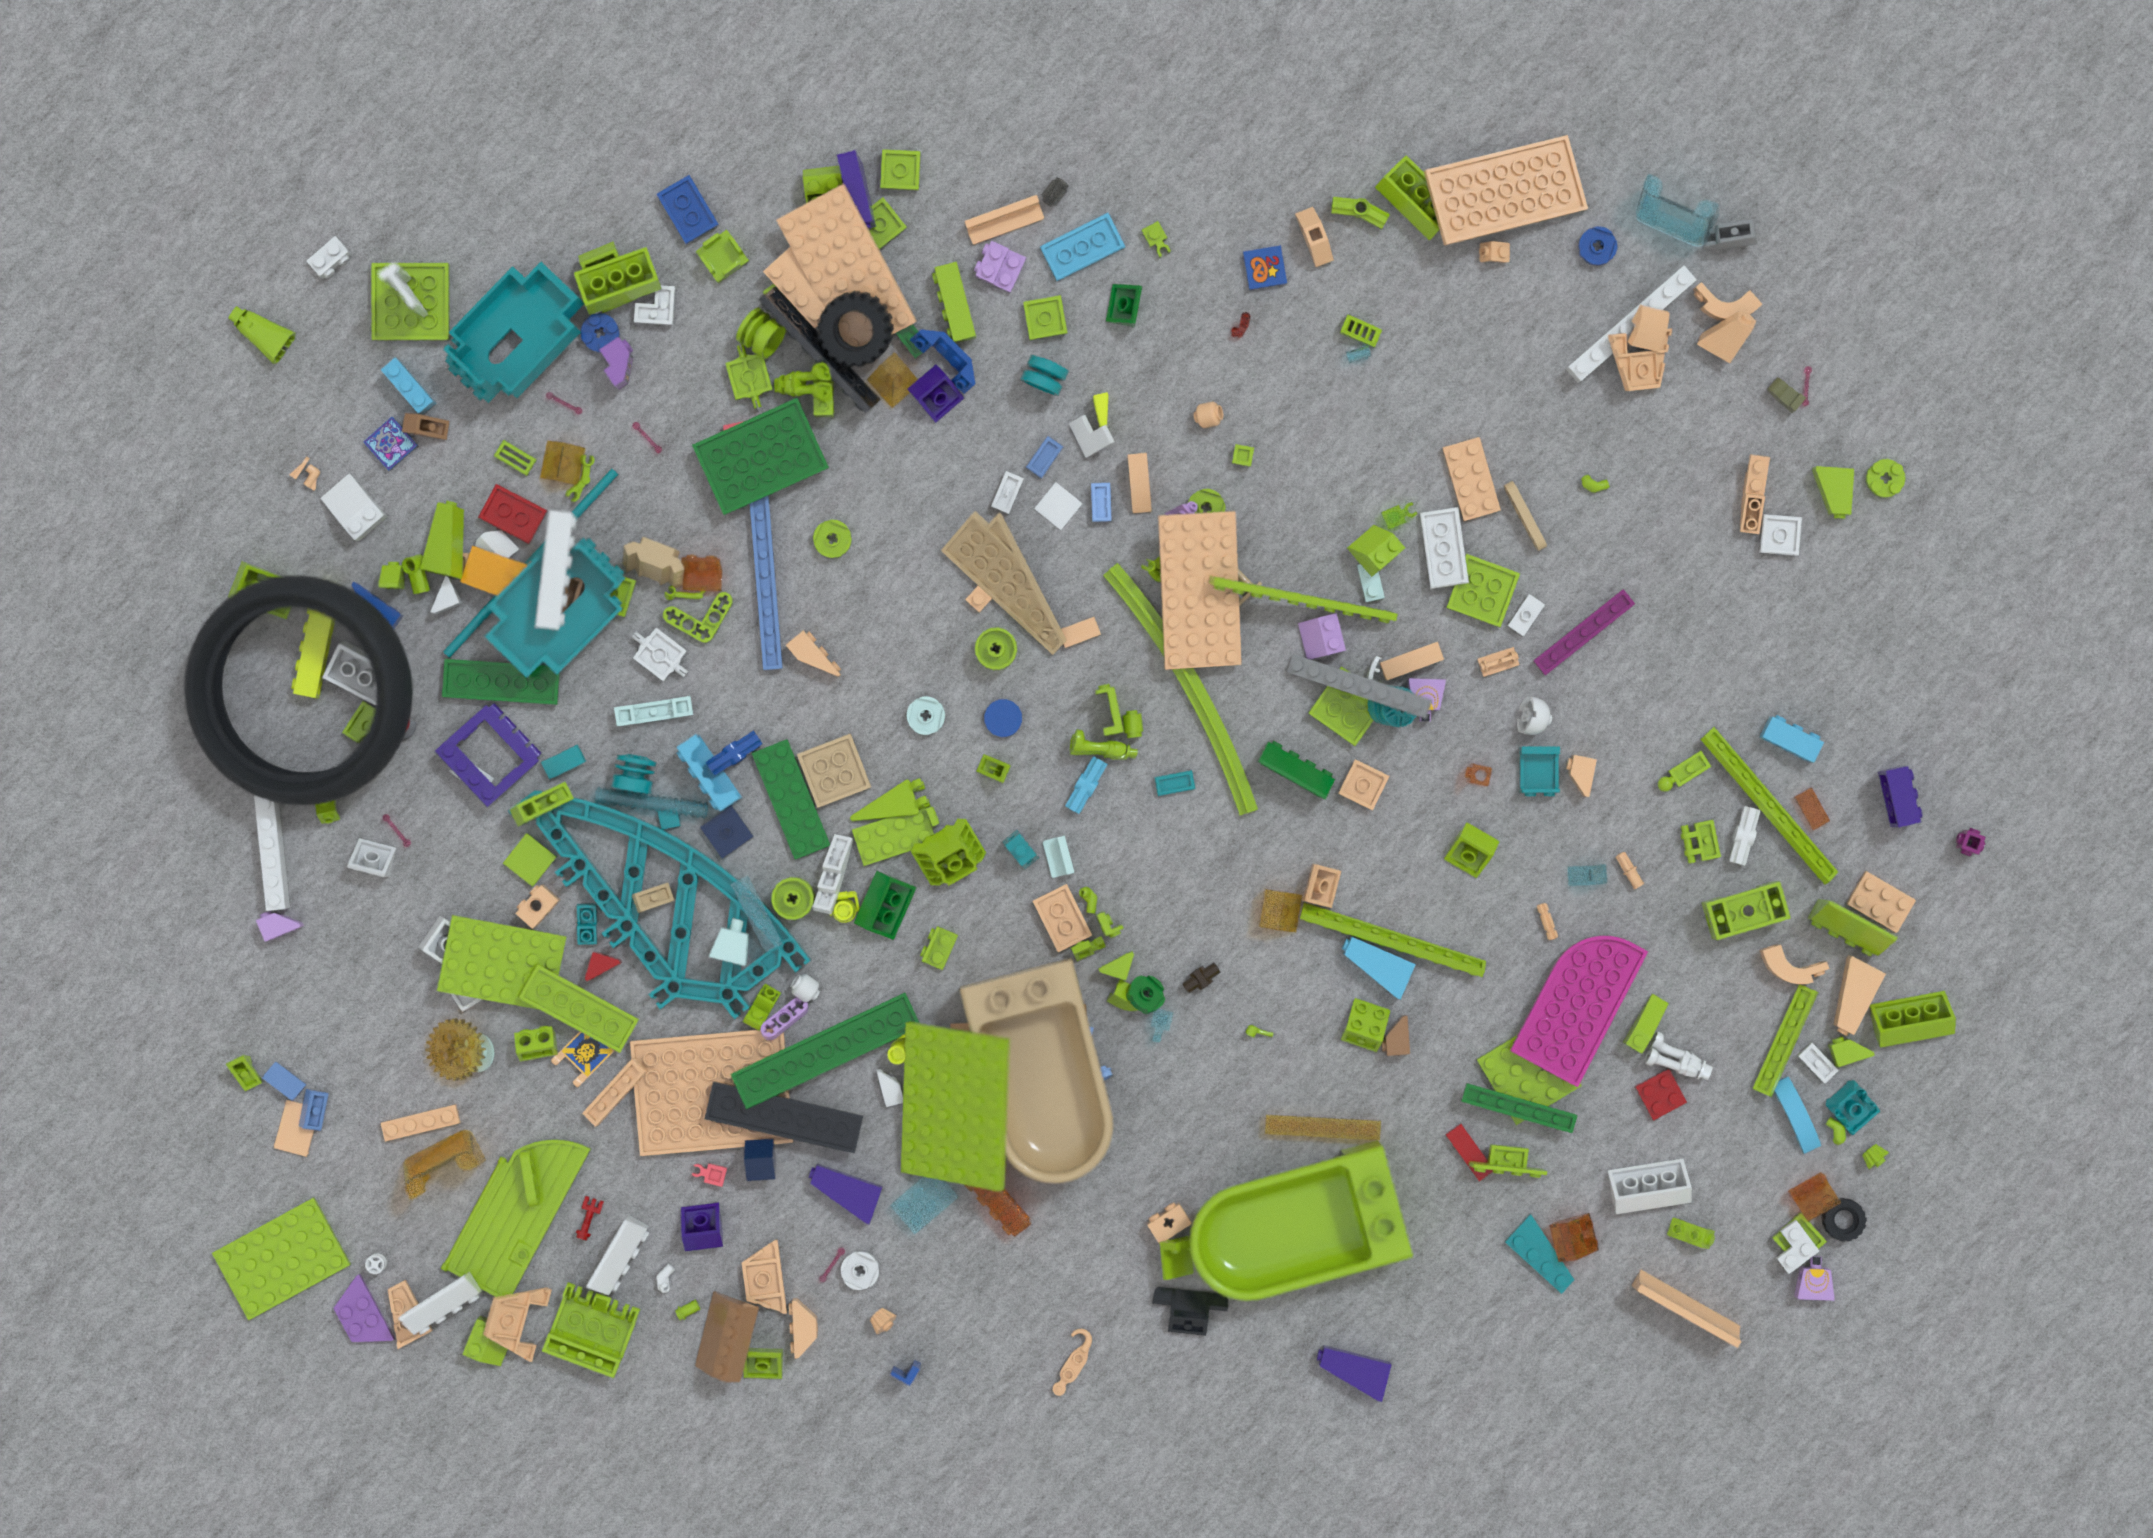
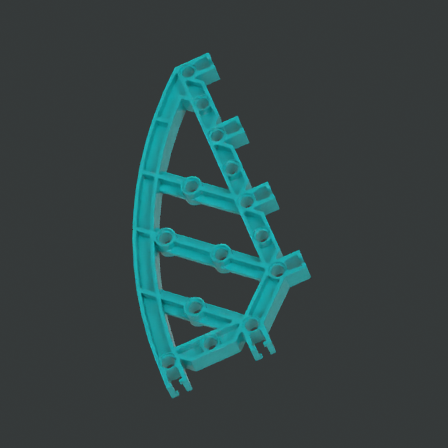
[508,790,812,1019]

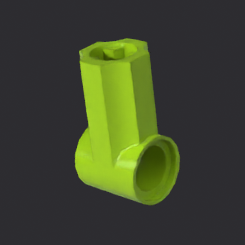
[402,554,430,594]

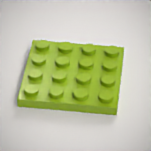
[371,263,450,341]
[1476,1034,1582,1125]

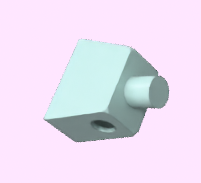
[709,918,749,966]

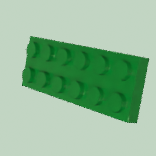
[442,659,560,705]
[752,739,831,860]

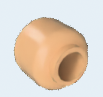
[1194,401,1224,428]

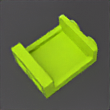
[1095,684,1124,736]

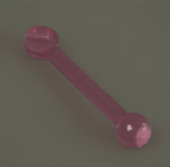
[1802,366,1812,406]
[546,392,582,415]
[632,422,662,453]
[382,814,411,847]
[819,1247,845,1282]

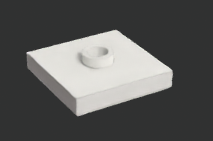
[1759,514,1802,556]

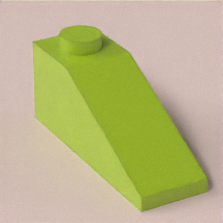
[510,782,574,827]
[1622,993,1669,1054]

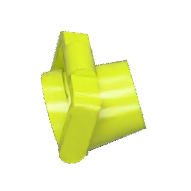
[829,891,860,923]
[887,1034,906,1065]

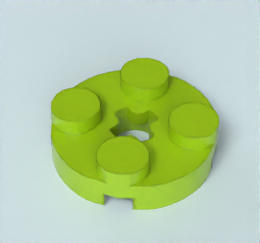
[1866,459,1905,498]
[1188,489,1226,513]
[813,519,852,558]

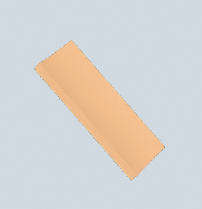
[1631,1270,1742,1348]

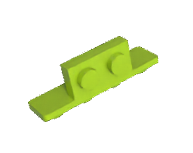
[1469,1144,1548,1178]

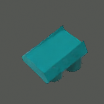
[1826,1080,1880,1135]

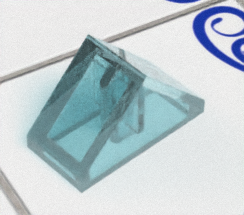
[1567,864,1607,886]

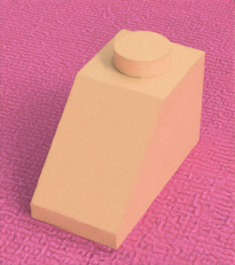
[1566,755,1597,797]

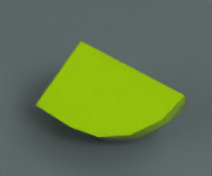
[1107,979,1137,1011]

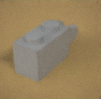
[1701,219,1757,250]

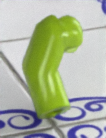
[1581,475,1610,493]
[1079,887,1097,914]
[1825,1117,1846,1145]

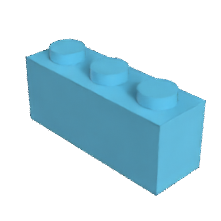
[381,357,437,415]
[1759,715,1824,763]

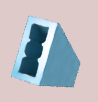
[1342,937,1416,1000]

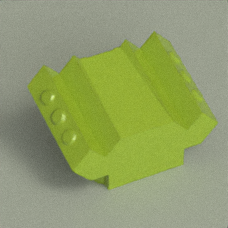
[910,818,986,886]

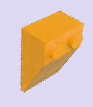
[460,545,528,596]

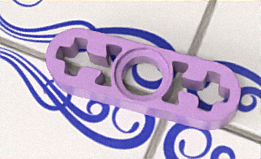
[761,997,809,1040]

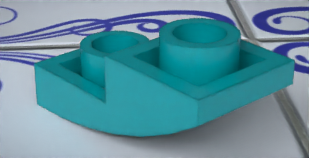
[541,744,586,779]
[577,903,597,945]

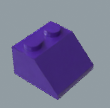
[907,364,964,423]
[681,1202,723,1252]

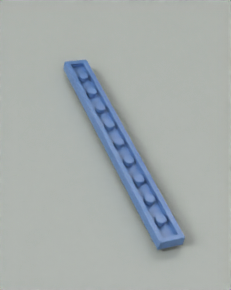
[750,496,783,670]

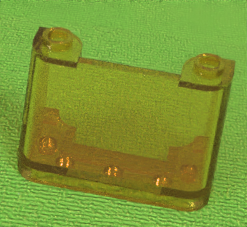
[403,1130,486,1200]

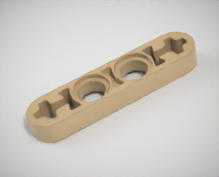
[1504,481,1547,551]

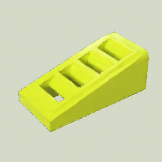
[1093,392,1108,428]

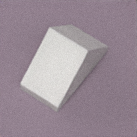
[431,576,462,614]

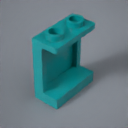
[1520,746,1560,796]

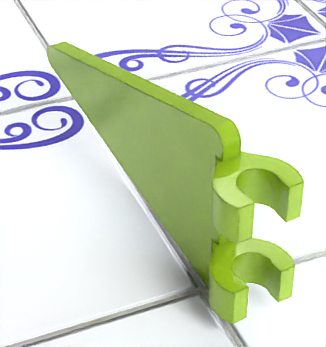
[850,778,931,822]

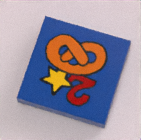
[1243,245,1287,290]

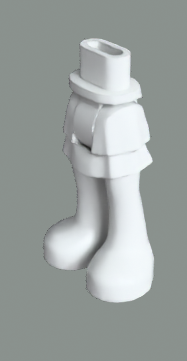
[1644,1031,1713,1080]

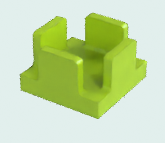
[696,229,750,283]

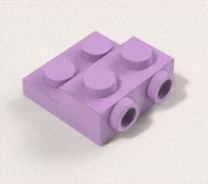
[974,241,1026,293]

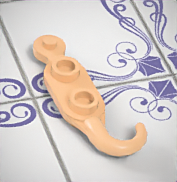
[1053,1328,1092,1396]

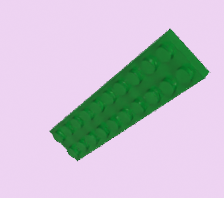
[730,993,920,1109]

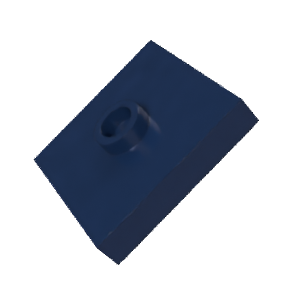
[700,805,754,859]

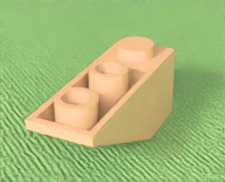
[786,630,841,677]

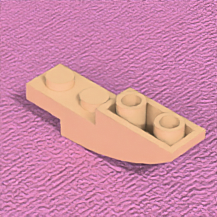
[1740,454,1770,534]

